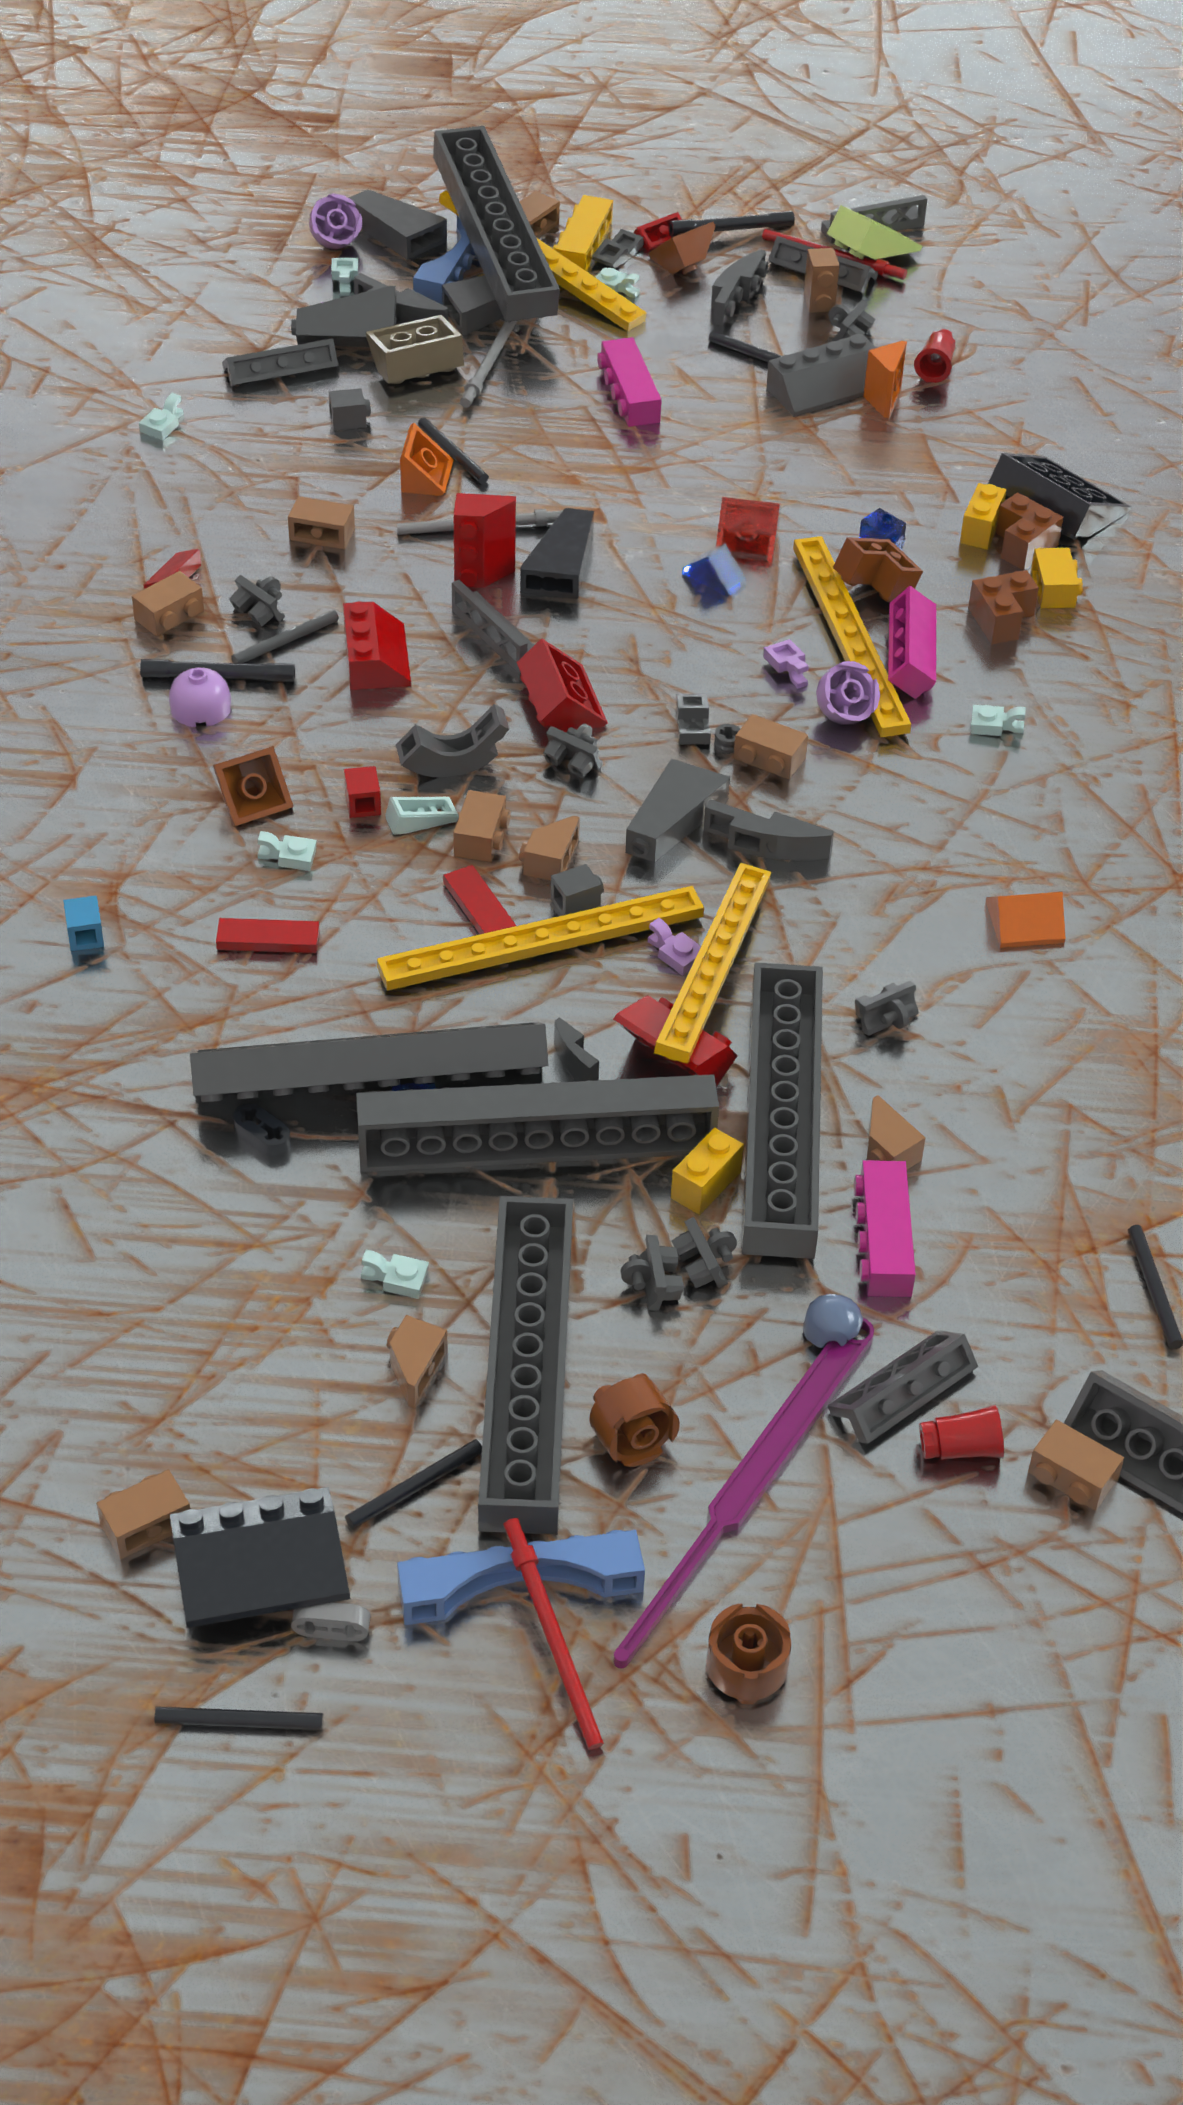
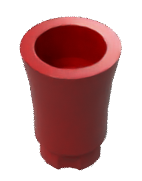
[914,328,956,383]
[919,1404,1004,1460]

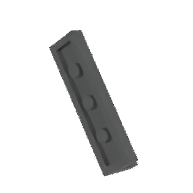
[821,195,927,244]
[768,236,879,294]
[222,338,339,386]
[452,580,534,675]
[828,1330,979,1444]

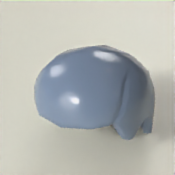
[803,1294,863,1348]

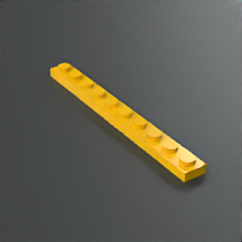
[439,190,647,332]
[793,536,911,737]
[654,863,771,1064]
[377,886,704,991]

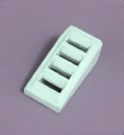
[385,797,459,835]

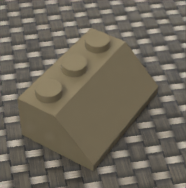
[366,315,464,384]

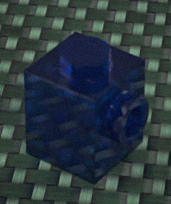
[859,508,906,550]

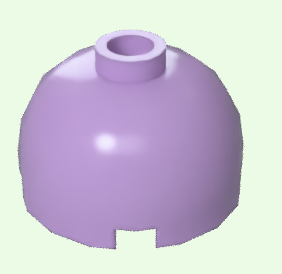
[309,194,362,250]
[816,661,880,725]
[169,667,231,727]

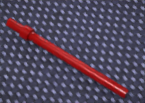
[762,229,907,280]
[503,1518,604,1750]

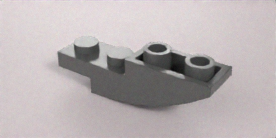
[711,250,769,326]
[354,273,449,325]
[703,799,834,861]

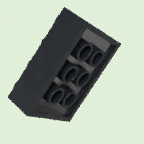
[988,453,1132,539]
[169,1487,350,1628]

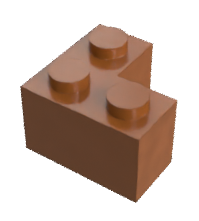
[995,493,1063,571]
[833,537,923,602]
[968,570,1039,645]

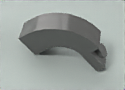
[396,704,510,778]

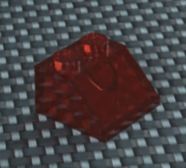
[715,497,781,563]

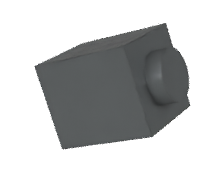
[328,388,371,431]
[551,864,604,916]

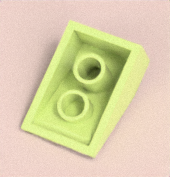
[827,205,923,259]

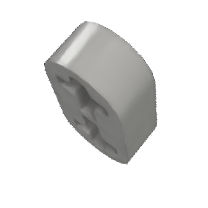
[291,1602,371,1641]

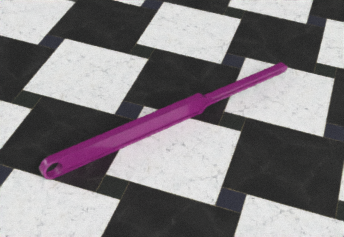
[614,1318,874,1668]

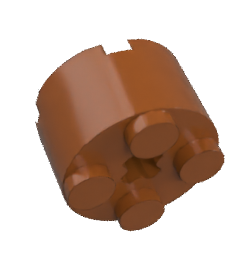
[589,1373,680,1467]
[706,1603,791,1705]

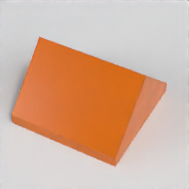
[863,341,907,418]
[400,423,454,496]
[986,892,1066,948]

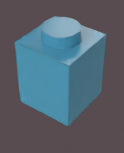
[63,895,104,951]

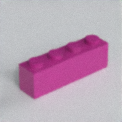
[597,337,662,427]
[888,586,937,699]
[854,1160,916,1297]

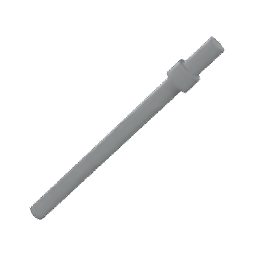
[460,321,517,408]
[397,509,563,535]

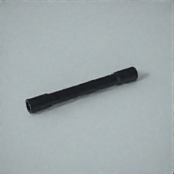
[669,211,795,237]
[140,659,295,682]

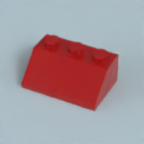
[453,493,516,588]
[343,601,411,690]
[516,638,608,733]
[613,995,738,1087]

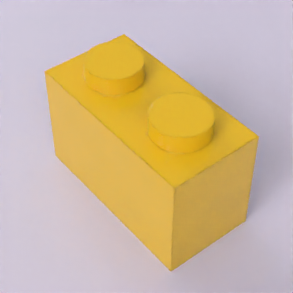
[960,483,1006,550]
[1031,548,1083,609]
[671,1127,744,1215]

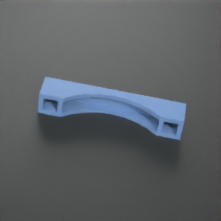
[413,215,476,304]
[397,1530,645,1625]

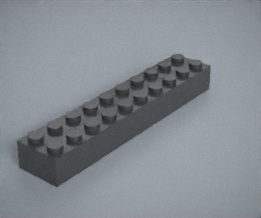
[433,126,560,322]
[742,962,823,1259]
[190,1022,549,1102]
[356,1075,719,1173]
[478,1196,573,1535]

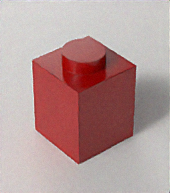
[344,766,381,818]

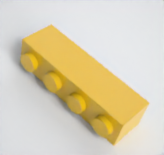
[553,195,613,272]

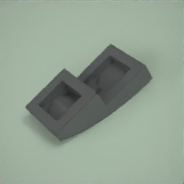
[592,229,644,268]
[676,694,711,744]
[554,1017,599,1082]

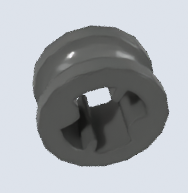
[714,724,740,754]

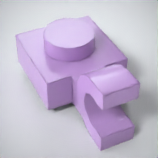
[763,639,809,689]
[647,917,701,976]

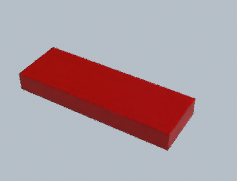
[443,865,516,934]
[216,918,320,953]

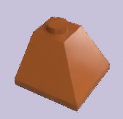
[648,222,715,275]
[213,746,294,827]

